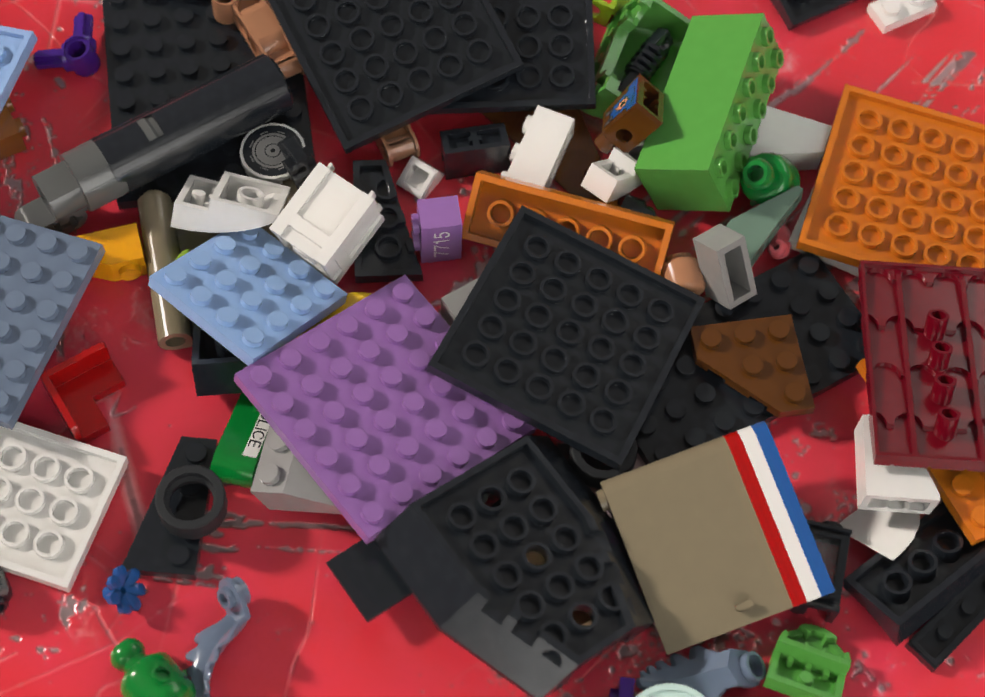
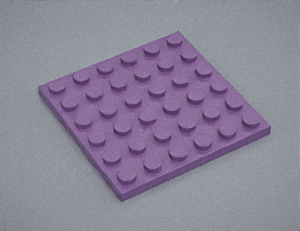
[234,275,536,545]

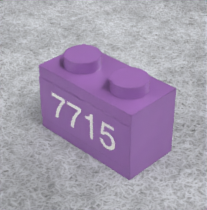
[411,195,462,263]

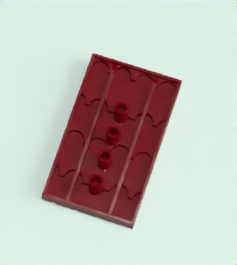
[858,260,985,472]

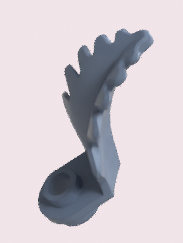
[186,577,251,697]
[636,645,766,697]

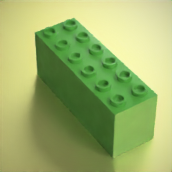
[634,13,784,212]

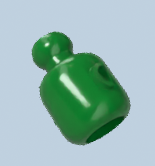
[740,153,801,207]
[110,638,196,697]

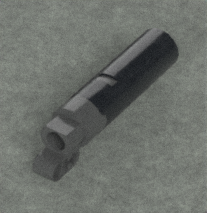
[14,53,293,234]

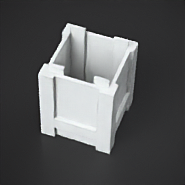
[269,162,385,284]

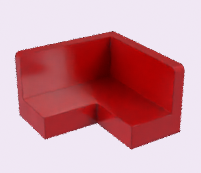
[40,342,126,444]

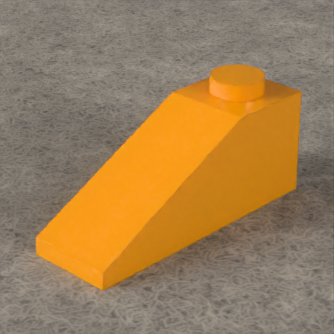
[76,223,148,281]

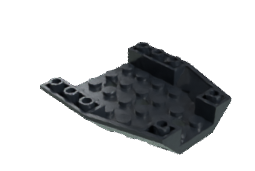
[374,435,654,697]

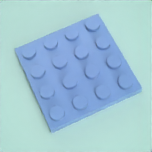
[148,227,348,366]

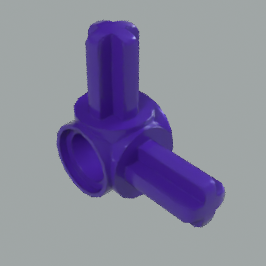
[33,12,101,77]

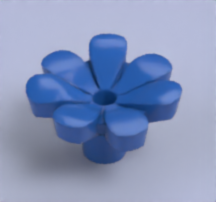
[102,565,146,614]

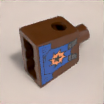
[594,74,664,154]

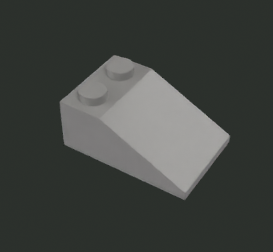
[250,426,341,514]

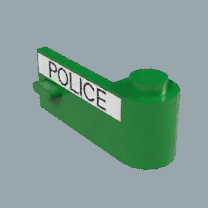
[210,393,270,489]

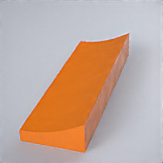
[462,170,675,275]

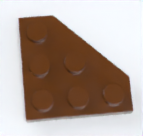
[688,314,815,418]

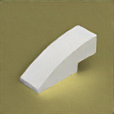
[581,140,645,203]

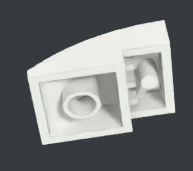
[170,171,291,233]

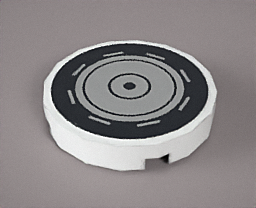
[239,123,305,184]

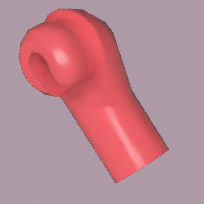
[768,224,792,259]

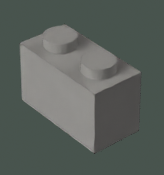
[693,224,757,310]

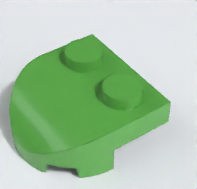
[763,624,851,697]

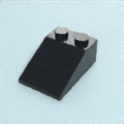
[191,323,247,396]

